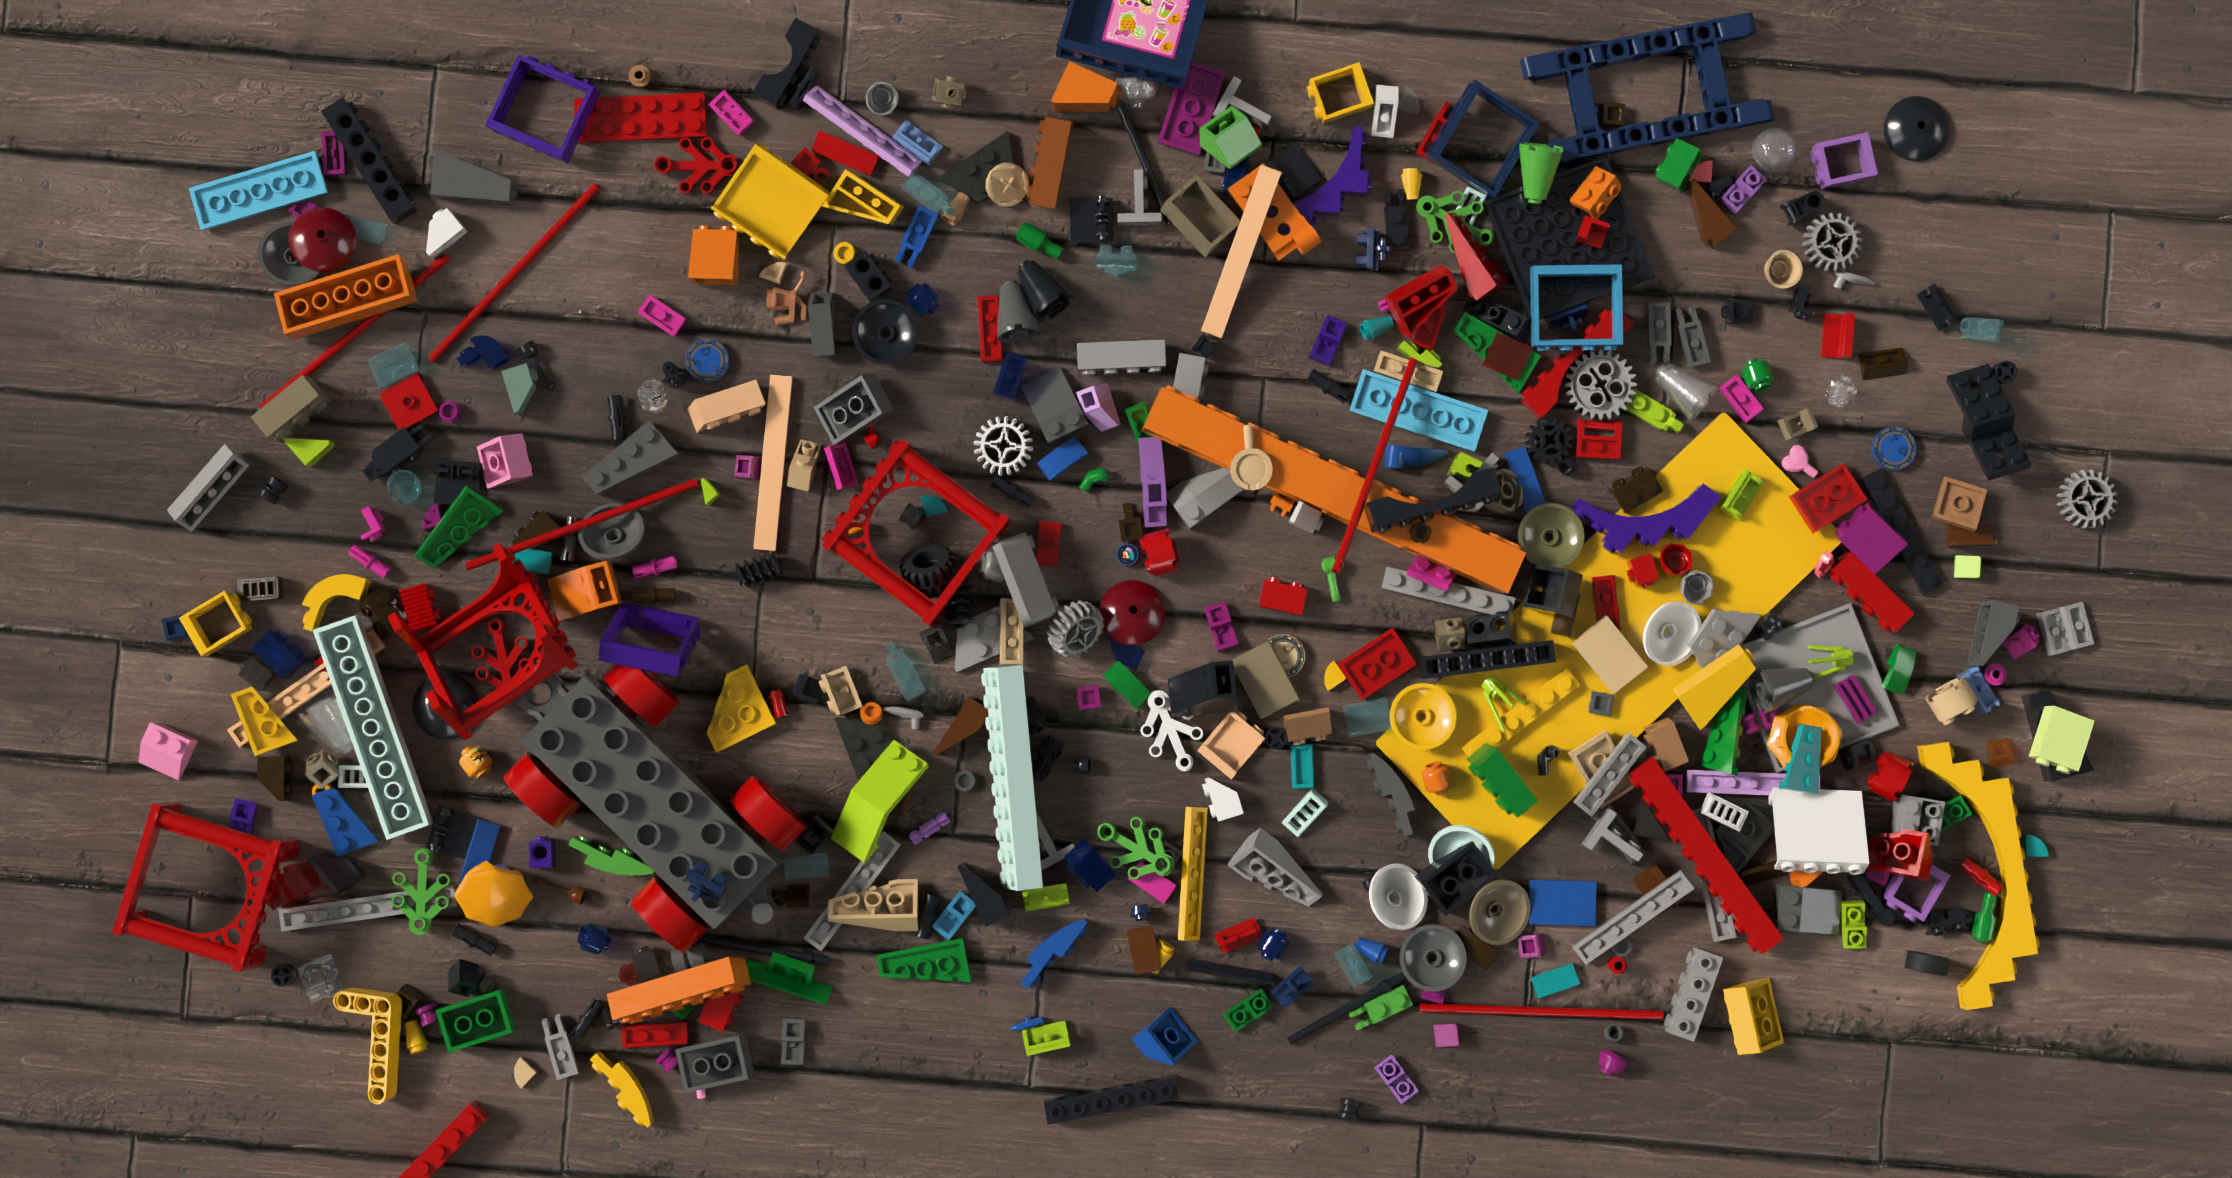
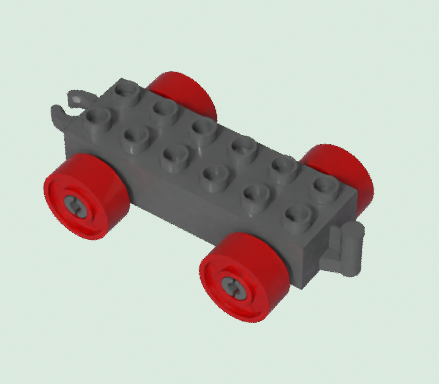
[503,664,807,953]

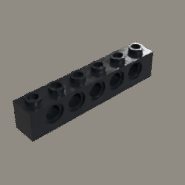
[321,97,417,225]
[1418,640,1556,679]
[1044,1075,1179,1125]

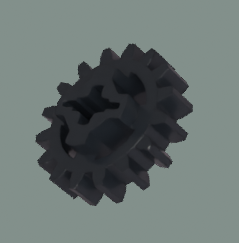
[1524,416,1573,465]

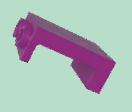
[1836,503,1908,574]

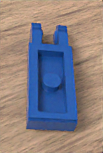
[895,205,939,269]

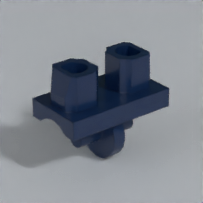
[1356,228,1392,271]
[1548,302,1588,334]
[685,861,727,903]
[1270,966,1315,1009]

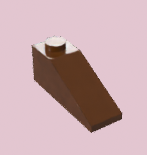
[1686,179,1737,249]
[933,697,989,755]

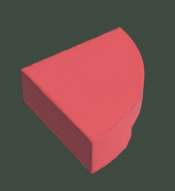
[1689,161,1713,184]
[1814,551,1835,578]

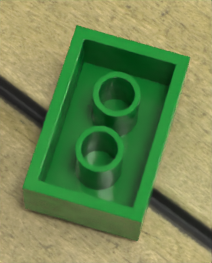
[1467,742,1538,818]
[435,988,518,1053]

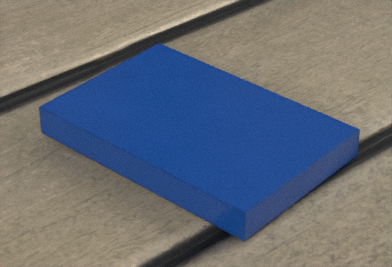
[1528,879,1597,926]

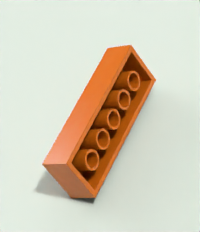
[274,254,418,340]
[607,957,751,1024]

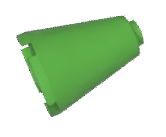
[1519,143,1564,204]

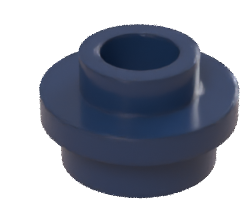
[1130,904,1152,921]

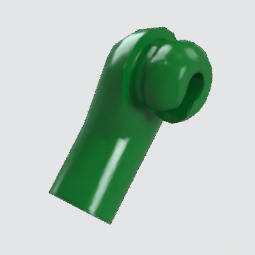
[1079,468,1110,493]

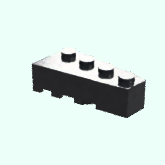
[2021,690,2095,781]

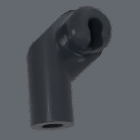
[1537,745,1560,776]

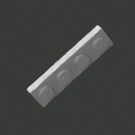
[1573,732,1646,817]

